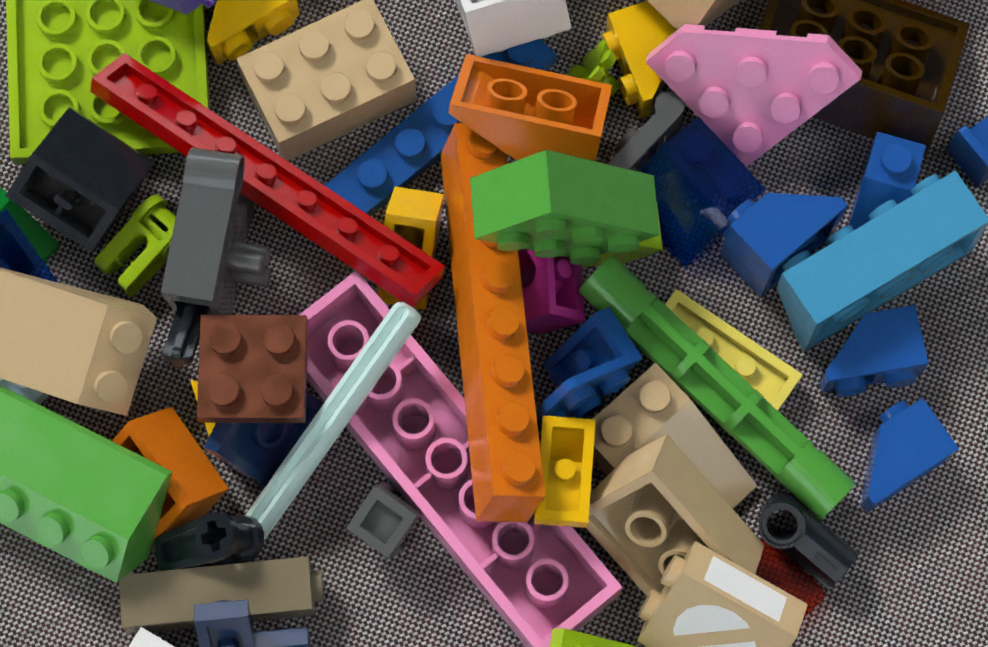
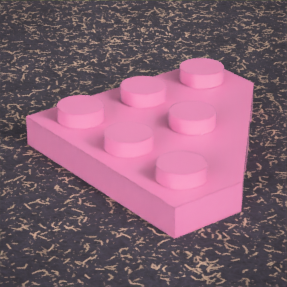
[646,24,862,167]

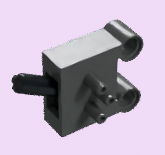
[160,147,271,369]

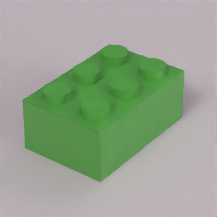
[470,150,660,265]

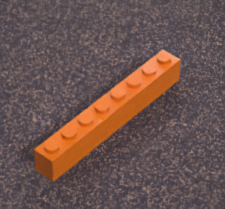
[440,123,546,522]

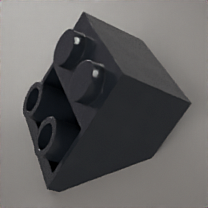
[5,107,155,252]

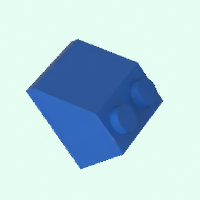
[720,193,848,298]

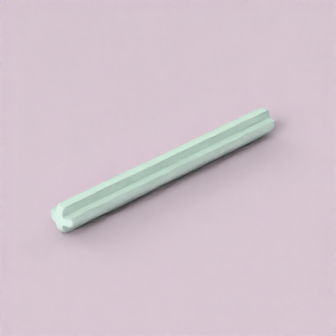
[246,302,421,541]

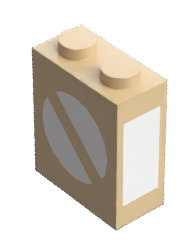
[637,541,808,647]

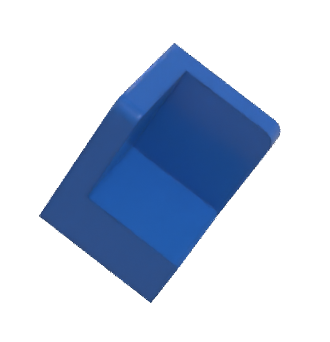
[946,116,988,188]

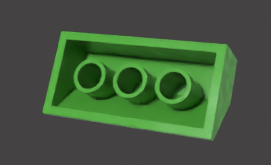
[0,385,172,584]

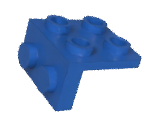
[536,307,643,433]

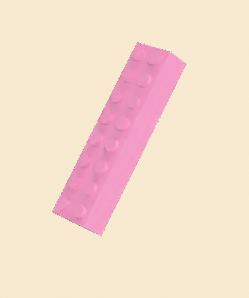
[299,271,622,647]

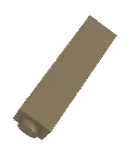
[119,556,324,635]

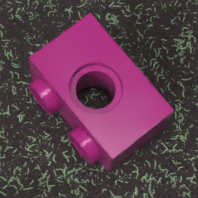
[518,249,585,334]

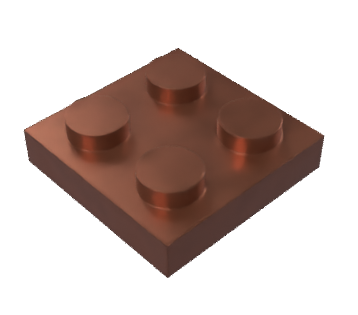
[197,315,308,423]

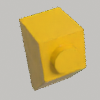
[377,186,444,310]

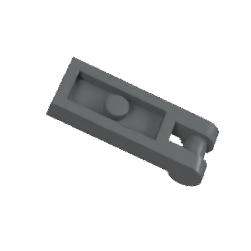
[600,91,685,172]

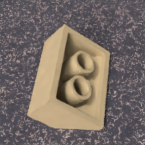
[586,434,765,596]

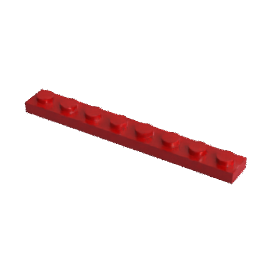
[90,53,445,308]

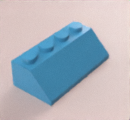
[777,170,988,352]

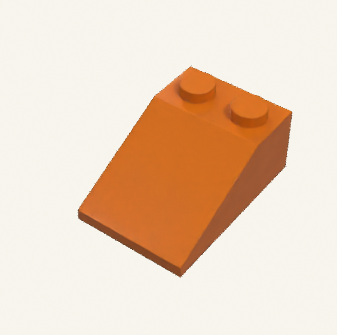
[448,54,612,161]

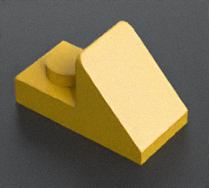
[534,415,596,528]

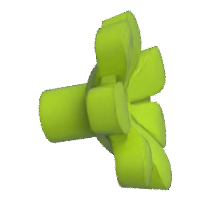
[567,40,620,97]

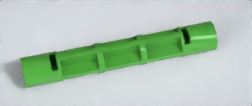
[578,255,856,520]

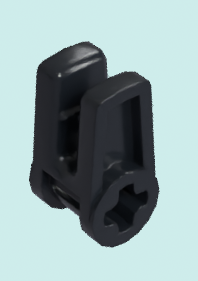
[155,512,264,571]

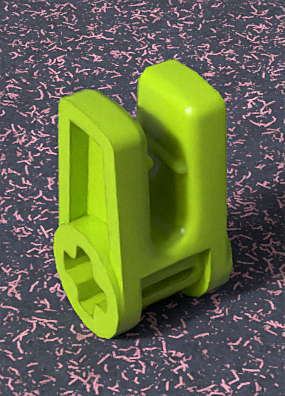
[94,194,176,297]

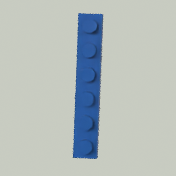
[324,39,557,216]

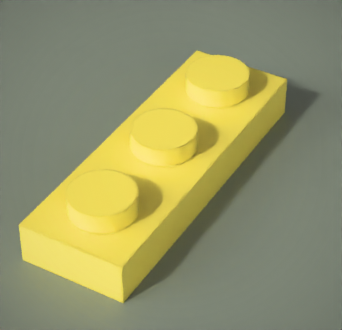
[665,289,803,411]

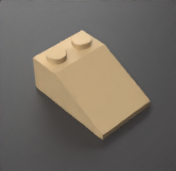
[0,268,157,416]
[593,363,758,509]

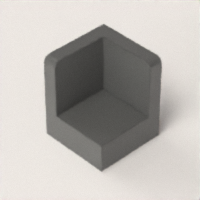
[346,482,421,559]

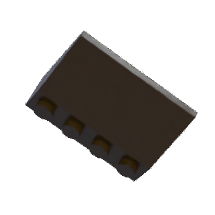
[758,0,970,157]

